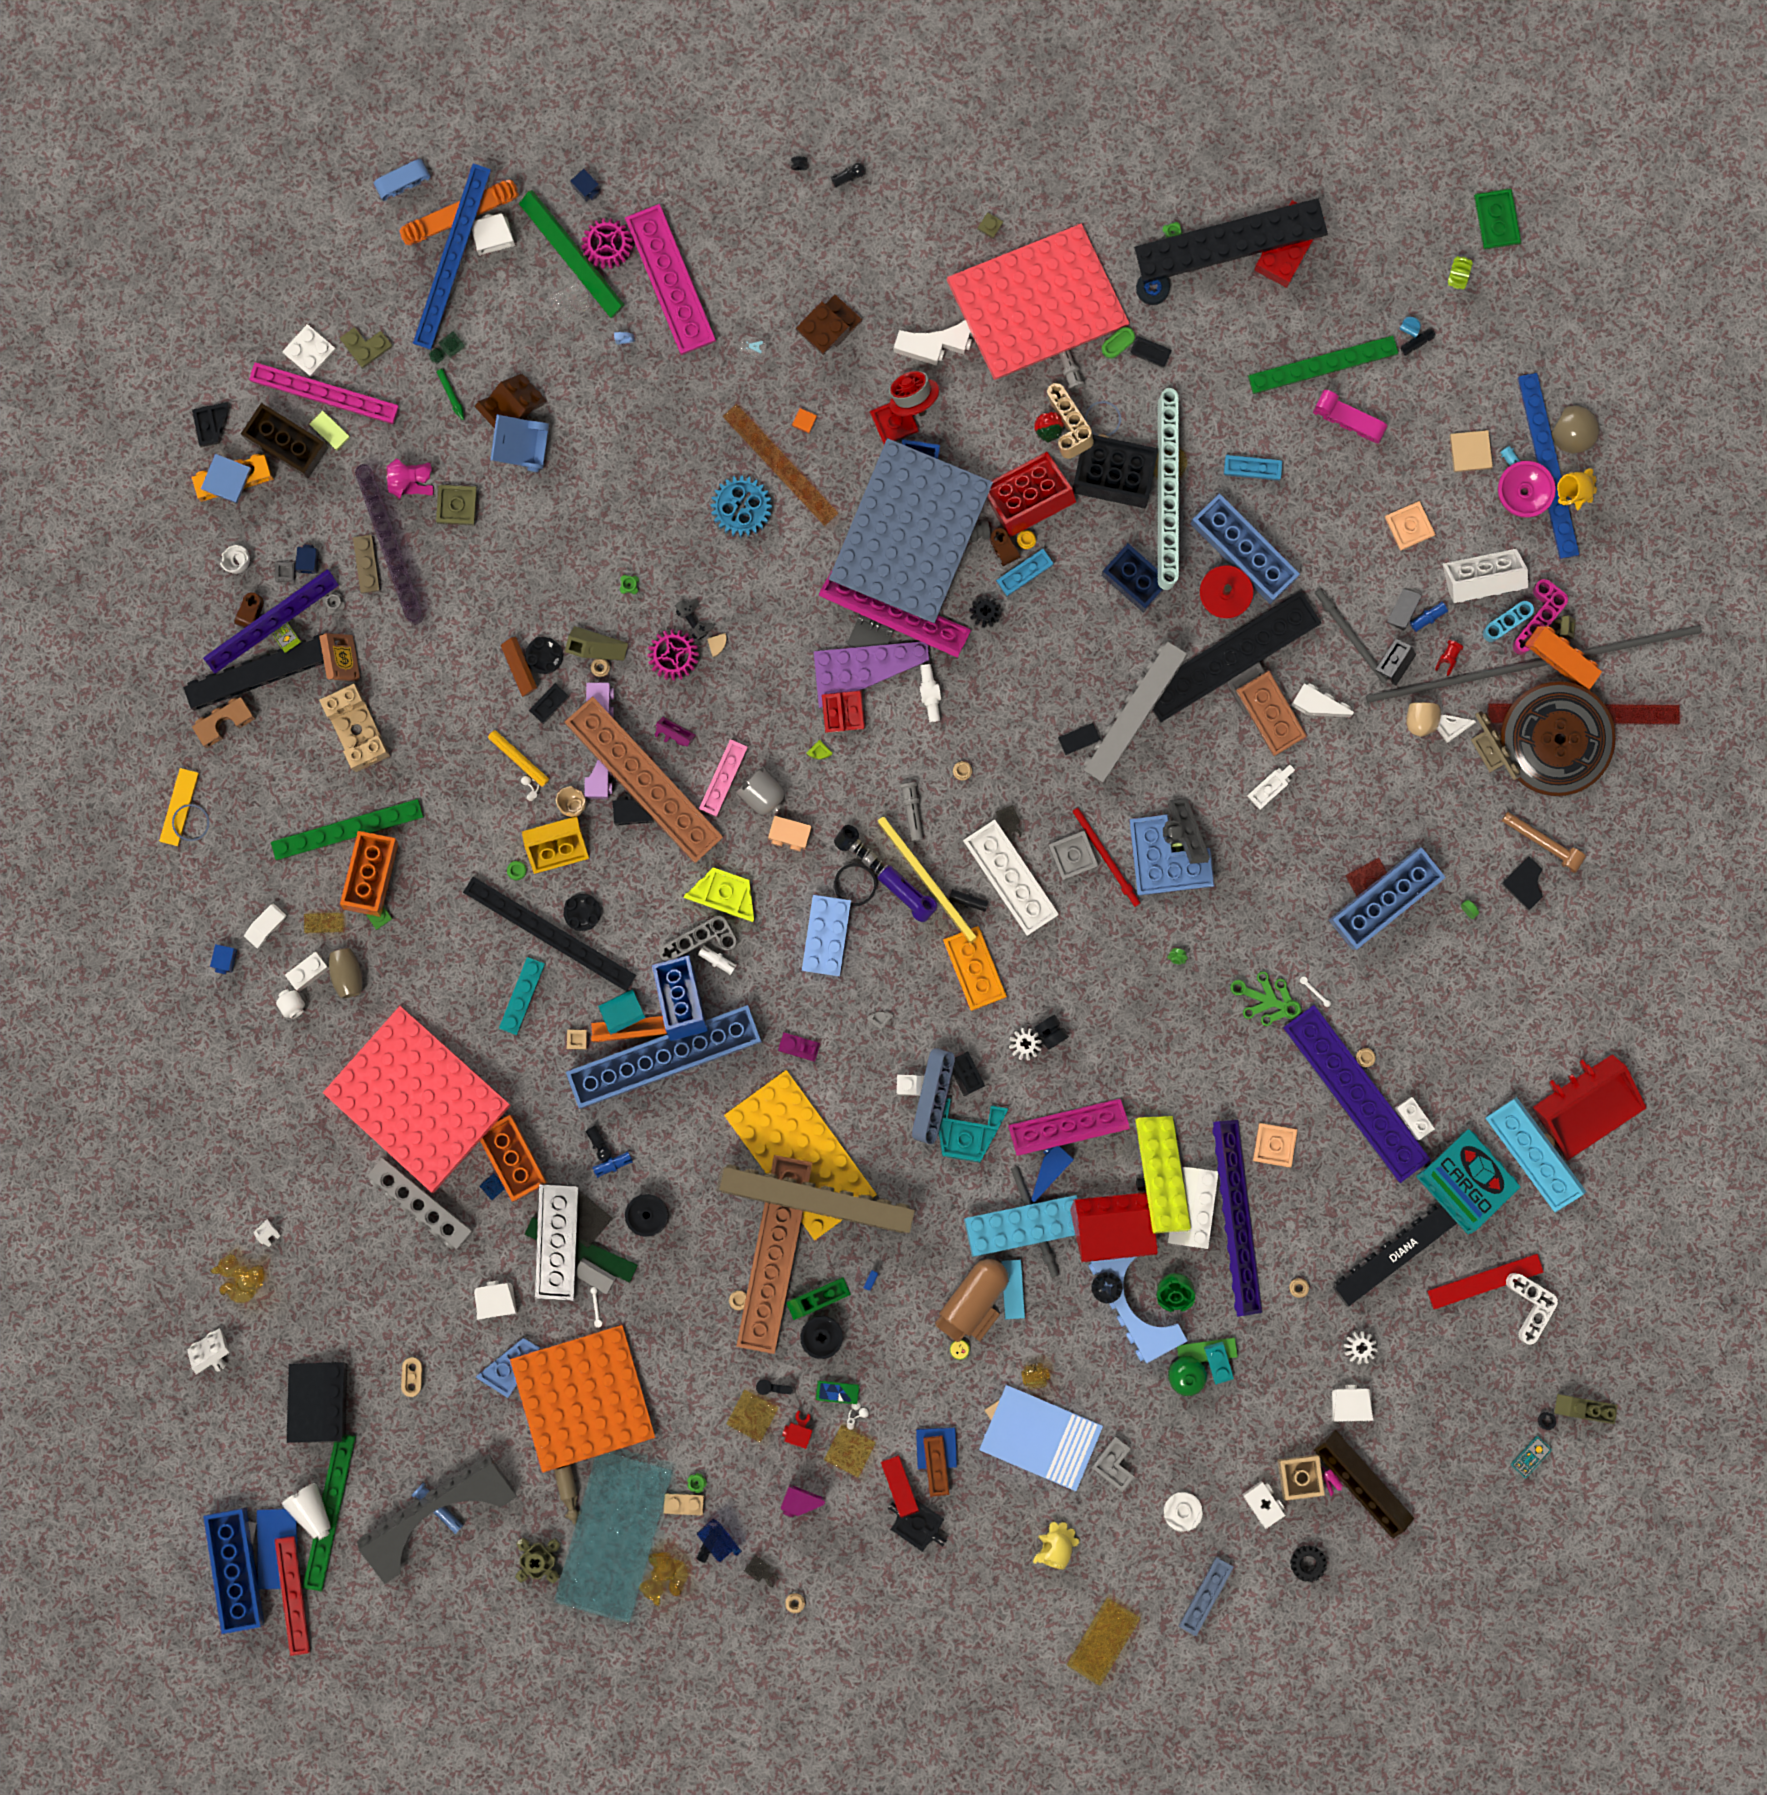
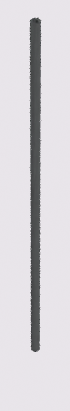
[1366,625,1702,703]

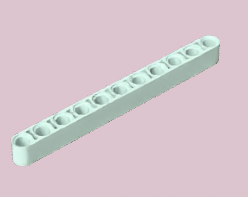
[1158,388,1179,590]

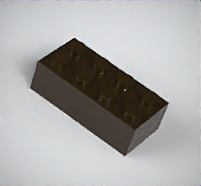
[241,403,329,479]

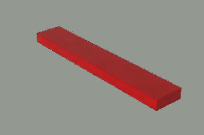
[1427,1254,1544,1310]
[275,1536,310,1656]

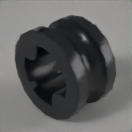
[791,156,808,170]
[1538,1412,1557,1430]

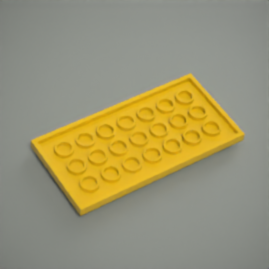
[724,1070,877,1241]

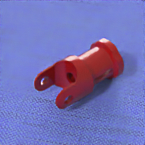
[1435,640,1464,676]

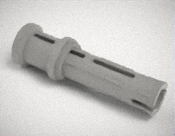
[1059,350,1085,391]
[900,782,923,841]

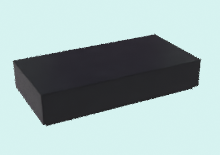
[1130,336,1172,368]
[1058,723,1100,756]

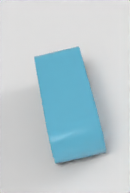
[1483,601,1534,642]

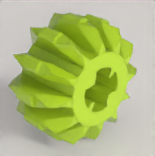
[1448,256,1473,289]

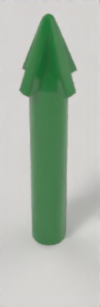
[436,369,464,420]

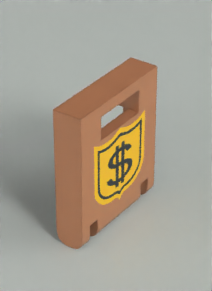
[319,633,360,681]

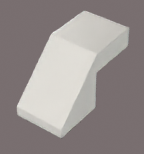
[244,903,287,949]

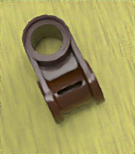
[990,528,1020,567]
[234,592,264,628]

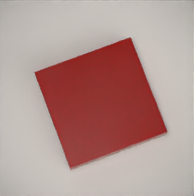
[870,403,919,445]

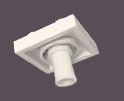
[187,1328,229,1374]

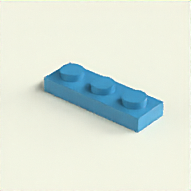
[1223,455,1282,481]
[996,549,1054,597]

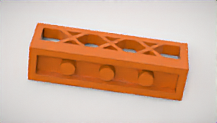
[591,1016,667,1043]

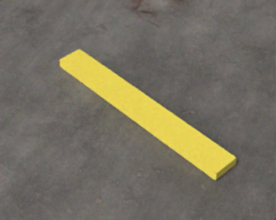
[878,817,976,944]

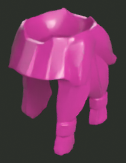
[386,458,433,499]

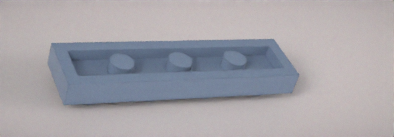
[1178,1557,1234,1636]

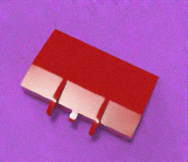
[1533,1054,1646,1161]

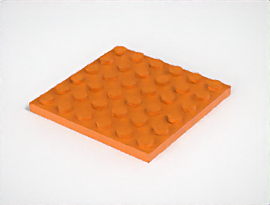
[510,1325,655,1473]

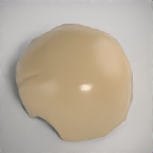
[555,786,587,817]

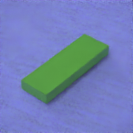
[1177,1338,1237,1362]

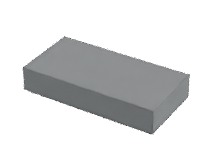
[576,1258,616,1295]

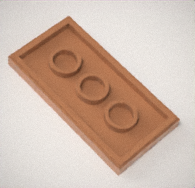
[1235,671,1307,756]

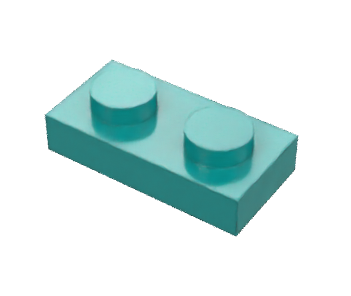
[1204,1341,1234,1385]

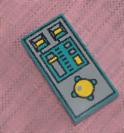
[1510,1436,1552,1478]

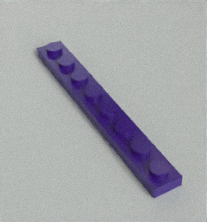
[203,569,339,674]

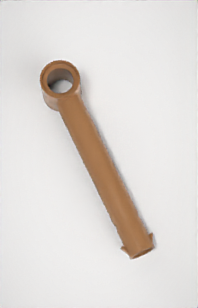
[1501,812,1586,873]

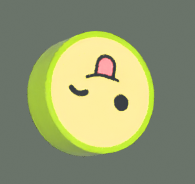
[950,1340,969,1360]

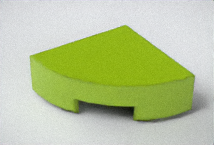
[806,740,833,759]

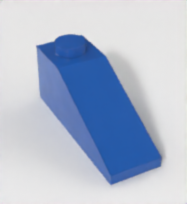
[1031,1146,1074,1202]

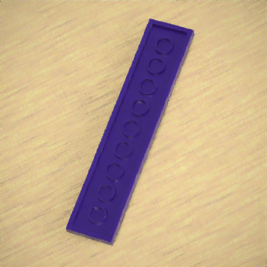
[1283,1005,1431,1183]
[1212,1120,1262,1317]

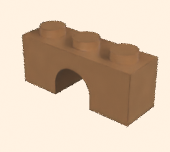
[192,697,256,748]

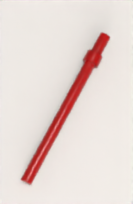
[1072,807,1141,907]

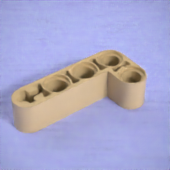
[1047,383,1094,459]

